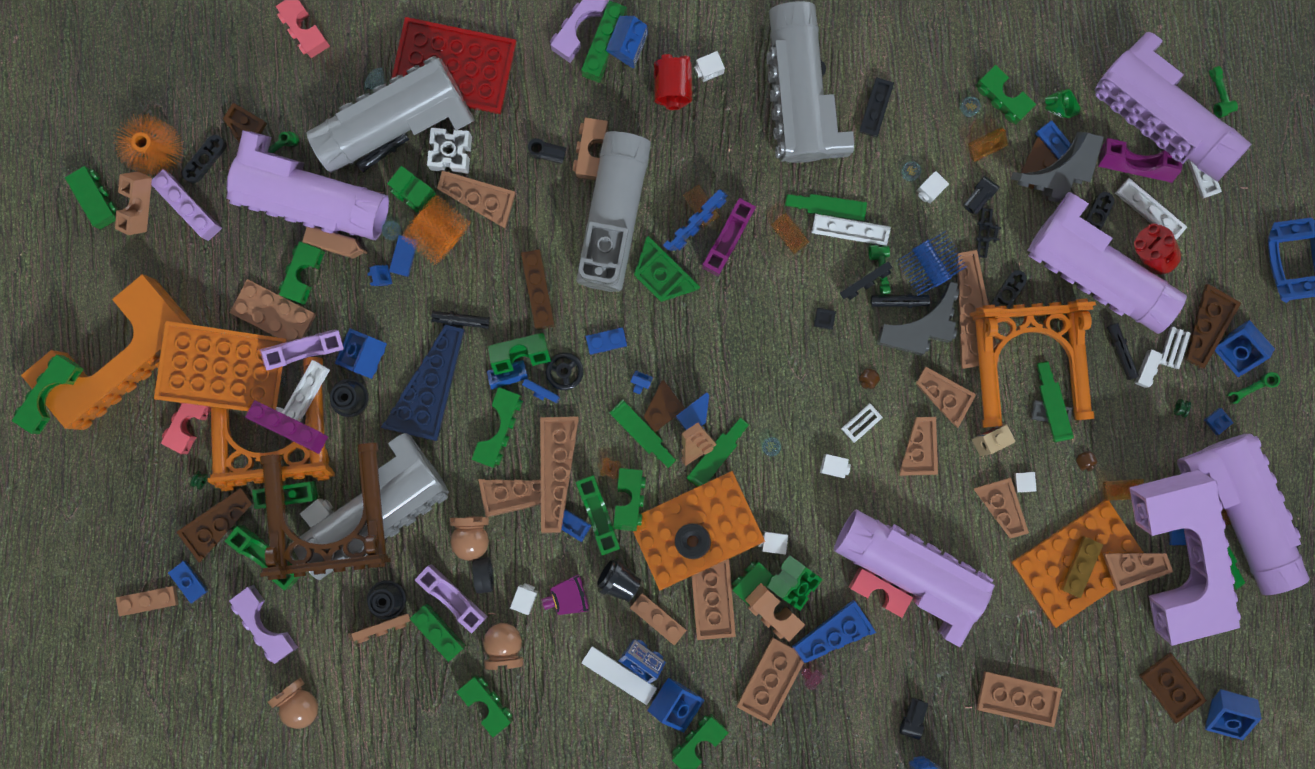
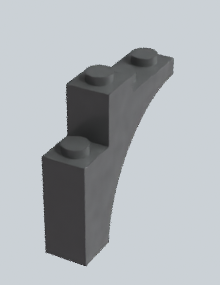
[1011,131,1104,203]
[877,282,959,355]

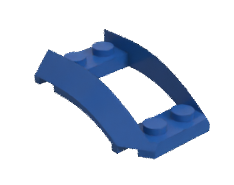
[1268,218,1315,304]

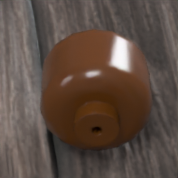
[859,369,880,389]
[1076,451,1098,472]

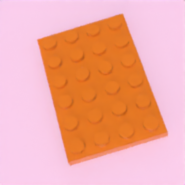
[154,321,286,411]
[633,471,766,591]
[1011,499,1144,628]

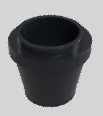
[330,379,369,417]
[596,558,641,602]
[367,580,407,619]

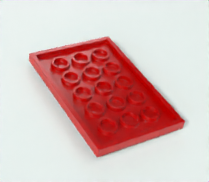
[390,17,517,115]

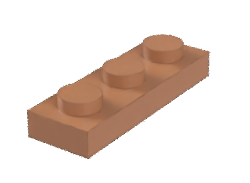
[116,586,179,617]
[630,593,687,645]

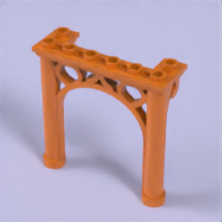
[970,298,1096,428]
[208,357,335,491]

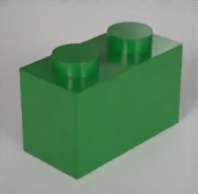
[732,561,773,606]

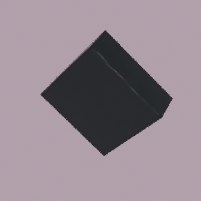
[813,308,836,330]

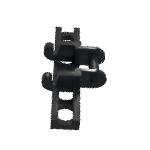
[975,208,1001,258]

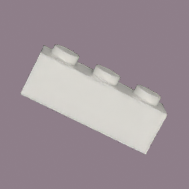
[1134,350,1163,388]

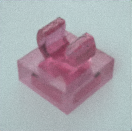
[801,668,825,691]

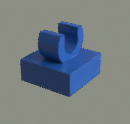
[368,265,393,286]
[631,371,653,394]
[1204,408,1233,435]

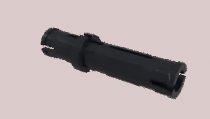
[356,133,410,173]
[871,293,930,308]
[431,310,490,329]
[1107,322,1139,380]

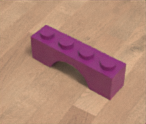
[1098,138,1182,183]
[702,198,756,277]
[245,400,328,454]

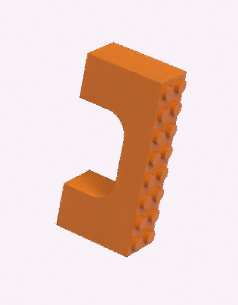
[21,274,194,430]

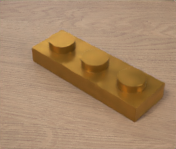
[1061,536,1103,598]

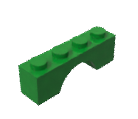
[581,0,627,83]
[12,354,84,434]
[471,387,523,468]
[576,475,621,555]
[225,525,300,591]

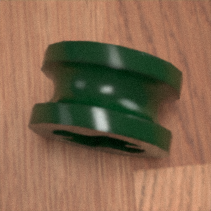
[1174,399,1191,418]
[190,471,208,490]

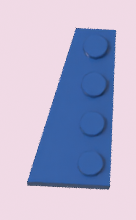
[663,189,728,251]

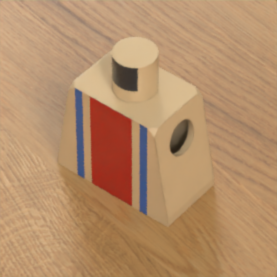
[971,423,1016,456]

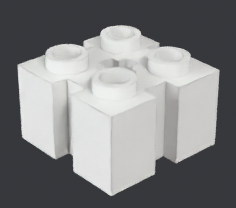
[427,128,472,174]

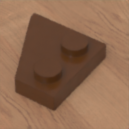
[223,103,267,143]
[1020,137,1058,190]
[644,380,685,432]

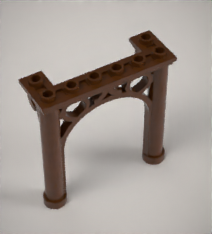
[260,443,391,580]

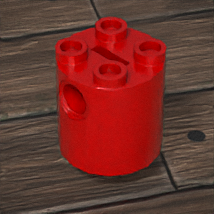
[653,54,692,110]
[1134,223,1181,275]

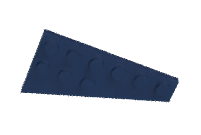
[381,325,465,441]

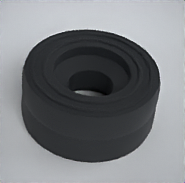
[675,523,711,559]
[472,557,494,593]

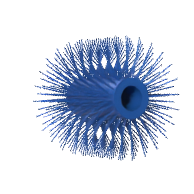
[897,231,967,296]

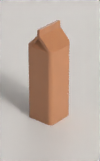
[302,227,368,259]

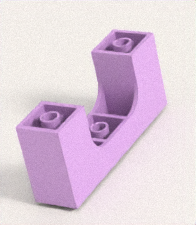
[1129,470,1241,646]

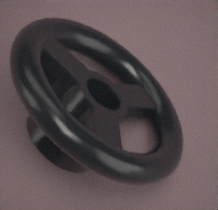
[546,352,584,390]

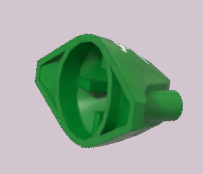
[1045,89,1081,118]

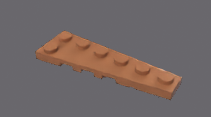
[957,250,1000,369]
[540,417,579,533]

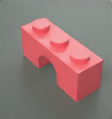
[276,0,330,58]
[161,403,211,454]
[848,567,913,618]

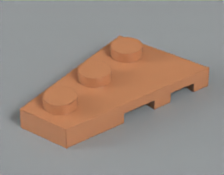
[682,423,717,466]
[973,477,1029,539]

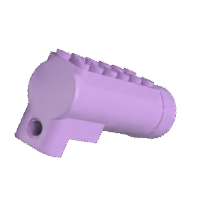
[1095,32,1252,182]
[226,130,389,240]
[1027,192,1187,334]
[1177,434,1310,595]
[834,509,995,647]

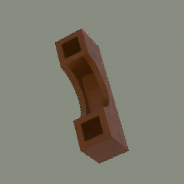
[521,249,556,330]

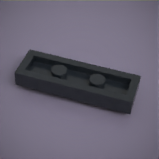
[859,77,894,138]
[840,261,893,300]

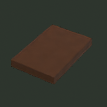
[1139,653,1207,724]

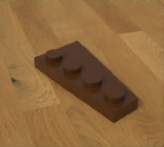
[1185,284,1241,369]
[177,487,254,563]

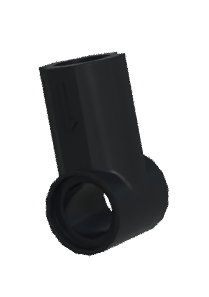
[528,138,566,164]
[962,175,1000,215]
[899,698,929,740]

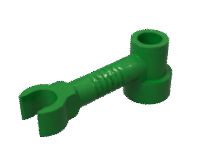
[1209,66,1238,118]
[268,131,299,154]
[868,245,890,295]
[1226,372,1280,404]

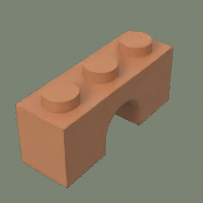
[573,117,608,180]
[115,171,152,235]
[745,583,805,642]

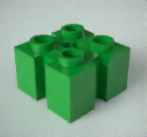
[387,166,438,213]
[767,555,823,611]

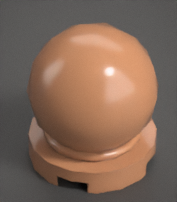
[450,517,489,561]
[483,623,523,670]
[268,677,318,729]

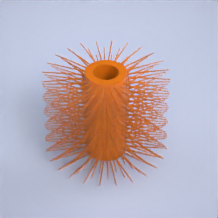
[113,114,184,177]
[402,195,470,265]

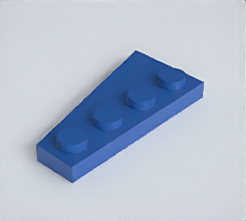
[792,600,876,663]

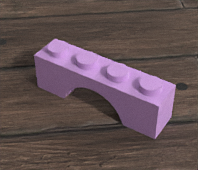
[550,0,613,63]
[151,169,222,241]
[260,329,344,370]
[415,564,488,634]
[229,585,298,664]

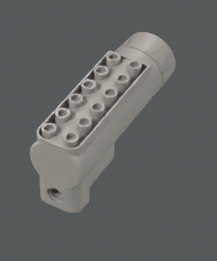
[766,1,854,163]
[307,56,475,173]
[576,131,651,292]
[292,433,449,580]

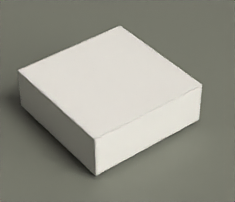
[1014,472,1037,493]

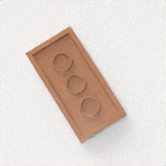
[229,279,316,342]
[692,559,736,640]
[736,637,804,725]
[976,671,1062,727]

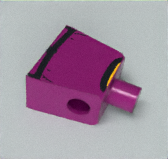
[542,574,590,615]

